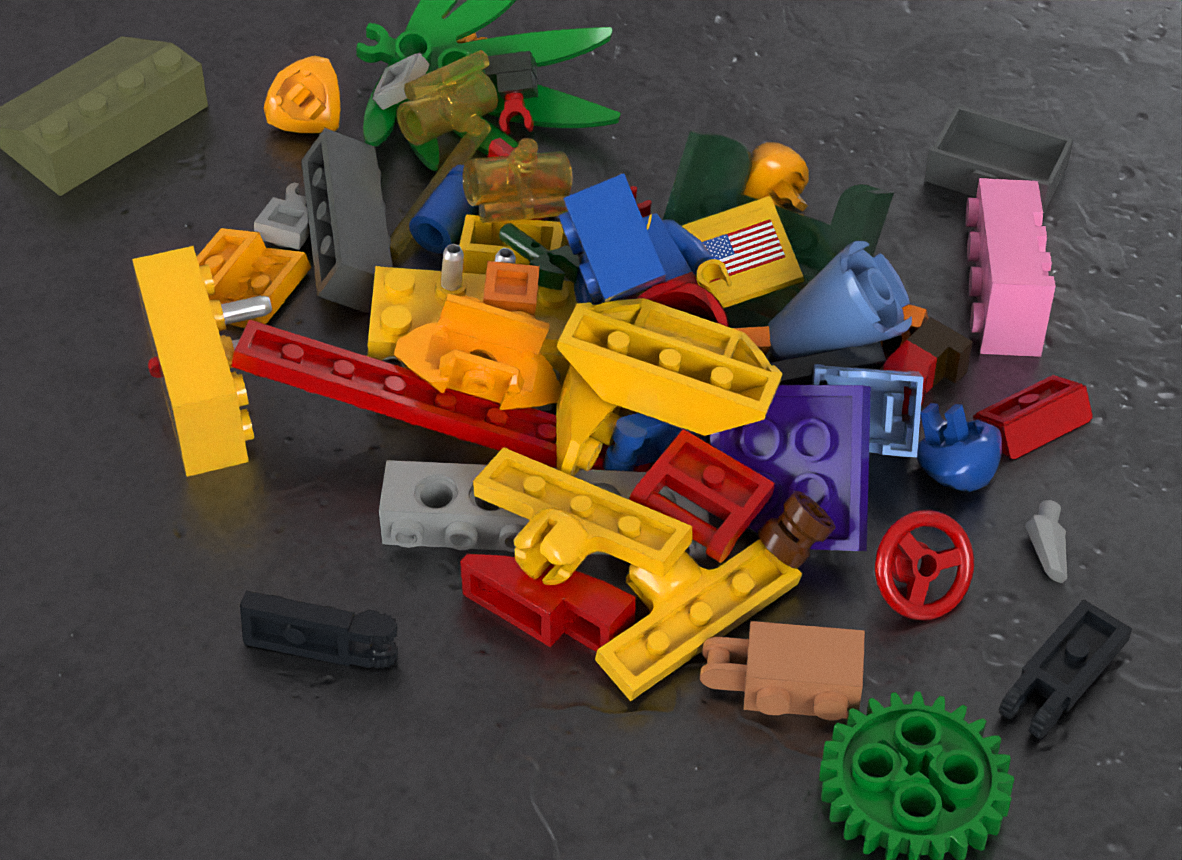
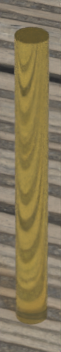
[390,119,491,259]

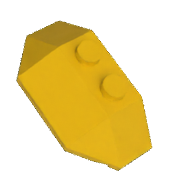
[557,298,783,436]

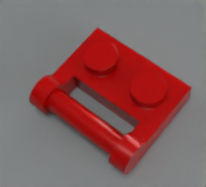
[629,429,775,563]

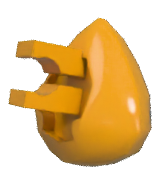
[263,55,341,133]
[737,142,809,229]

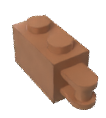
[700,621,865,720]

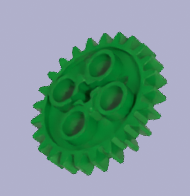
[819,691,1014,860]

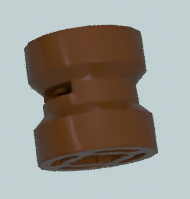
[758,491,836,569]

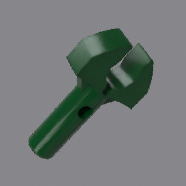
[499,223,580,290]

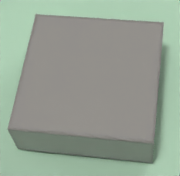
[372,53,430,110]

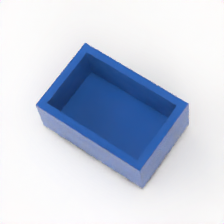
[558,173,666,303]

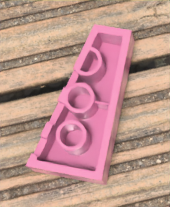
[966,178,1056,357]

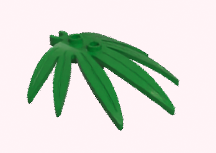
[356,0,621,173]

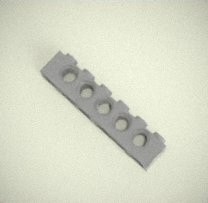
[379,460,709,560]

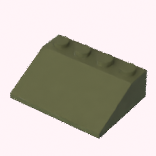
[0,36,208,196]

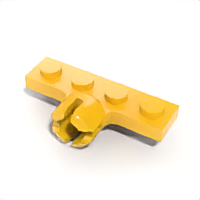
[473,447,692,585]
[595,539,802,701]

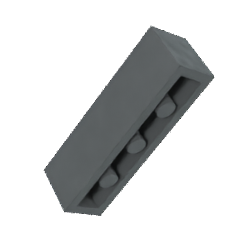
[302,128,393,314]

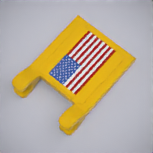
[682,196,804,308]

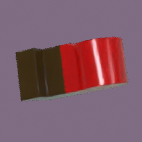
[883,317,973,414]

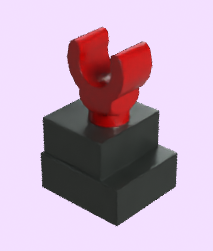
[484,51,538,135]

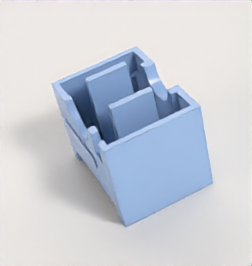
[812,364,923,457]

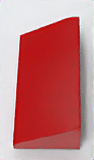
[973,375,1092,459]

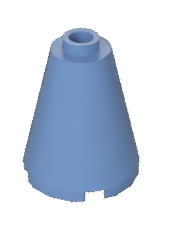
[768,241,912,361]

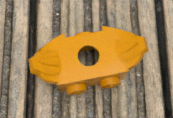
[394,293,562,410]

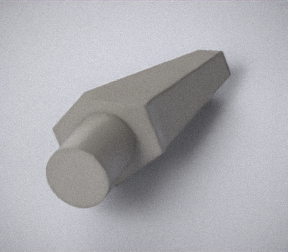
[1025,500,1067,583]

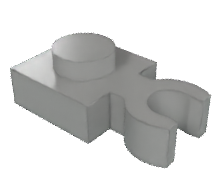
[254,182,310,250]

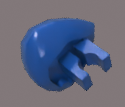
[916,403,1002,492]

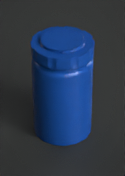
[409,165,491,254]

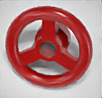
[875,510,974,620]

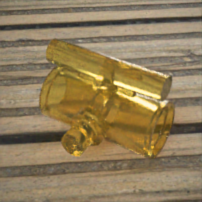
[397,50,498,146]
[463,138,572,223]

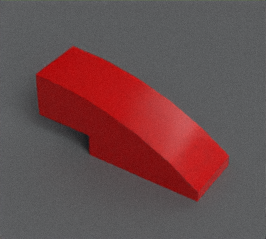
[460,554,636,652]

